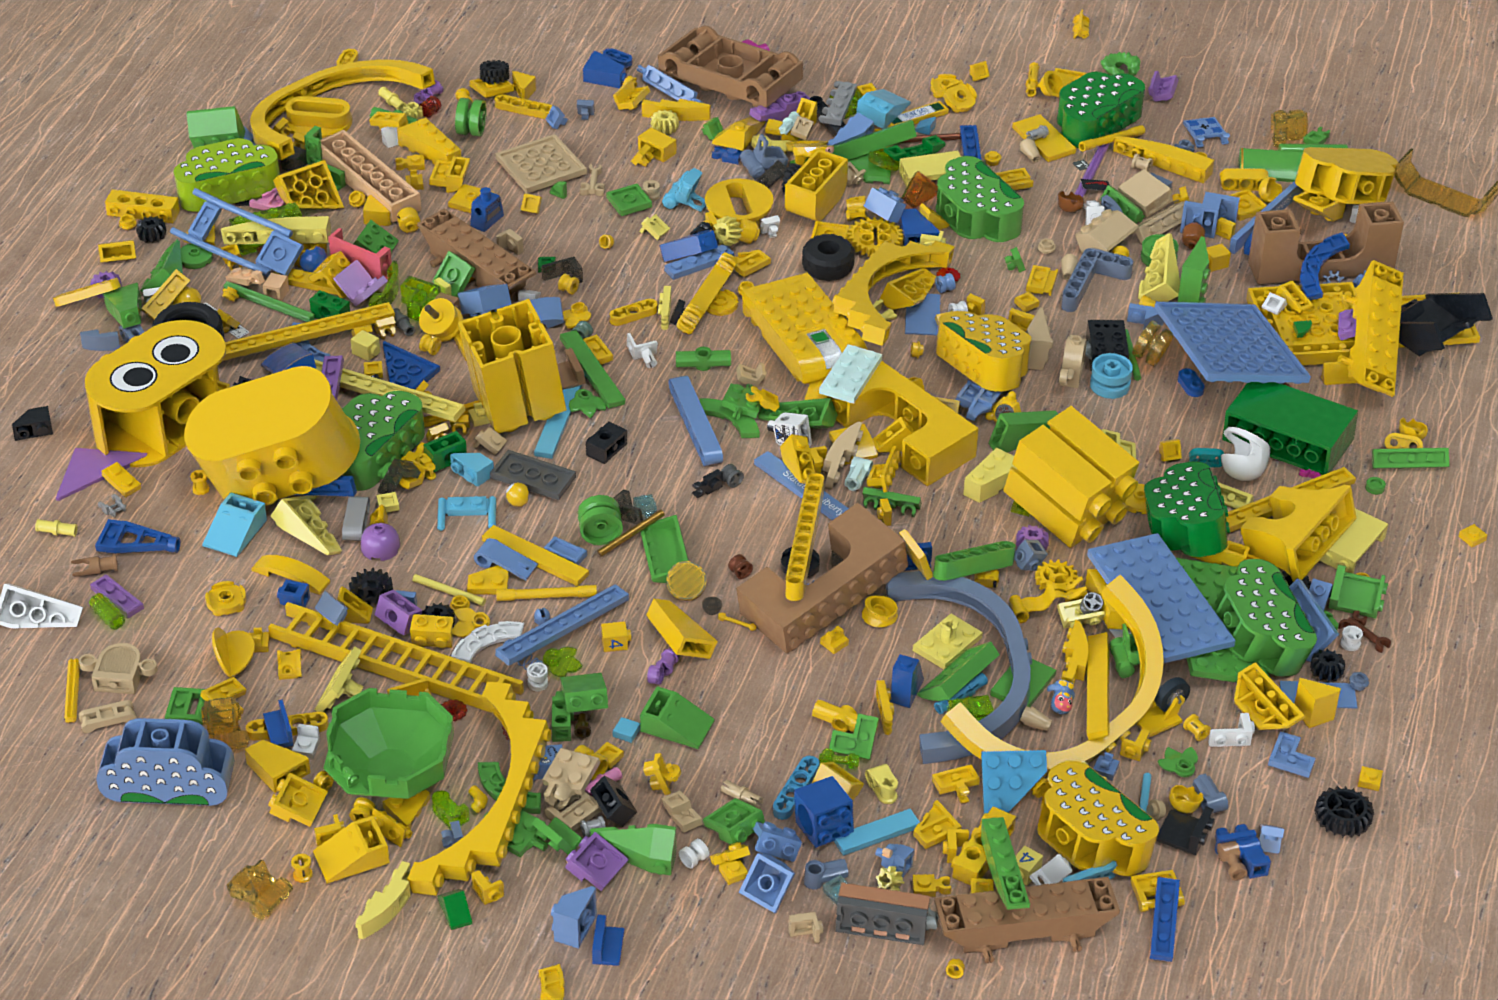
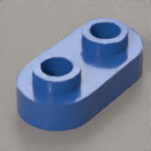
[603,48,632,69]
[1177,368,1205,397]

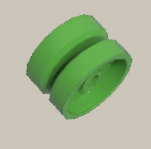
[455,98,487,137]
[577,495,623,545]

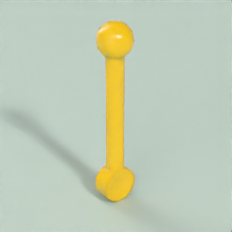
[718,612,757,631]

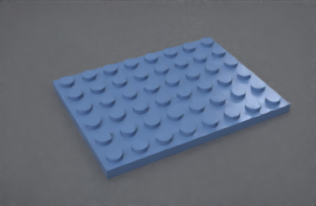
[1154,301,1311,384]

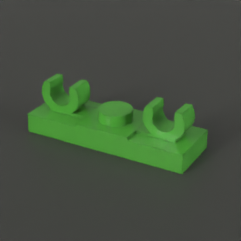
[1100,185,1145,224]
[862,487,922,517]

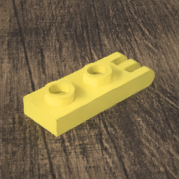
[658,286,671,330]

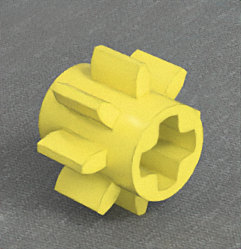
[403,102,423,120]
[876,866,904,891]

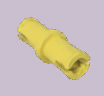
[378,87,406,111]
[35,519,78,537]

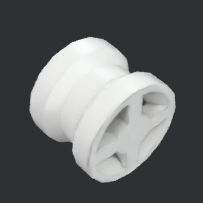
[948,301,968,312]
[1340,626,1363,651]

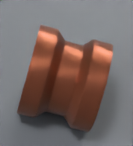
[728,554,753,579]

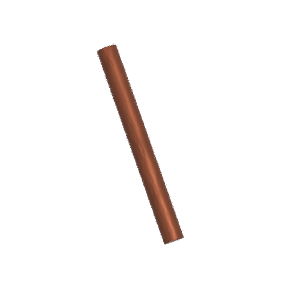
[900,133,960,143]

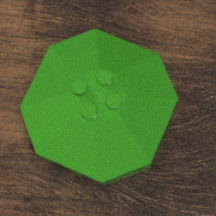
[323,688,454,799]

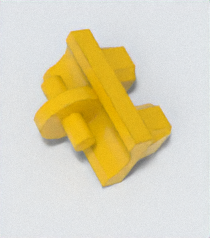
[643,753,681,795]

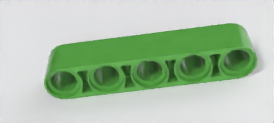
[933,541,1016,581]

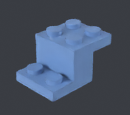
[1180,192,1240,238]

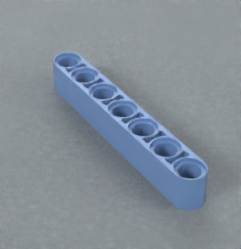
[669,375,723,466]

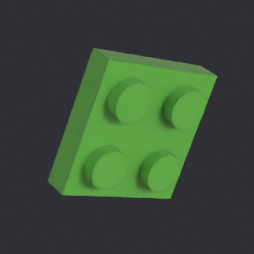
[606,184,652,216]
[432,251,476,298]

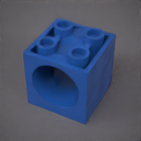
[794,776,854,848]

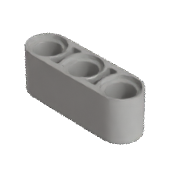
[342,496,370,541]

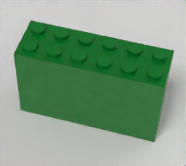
[1222,382,1358,475]

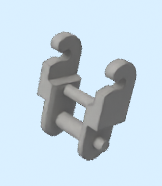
[98,494,126,517]

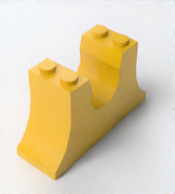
[1241,485,1357,582]

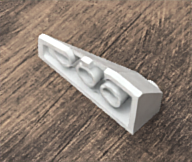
[0,583,83,628]

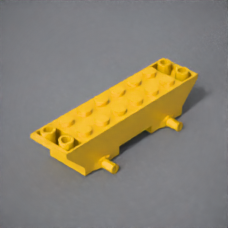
[1337,260,1404,397]

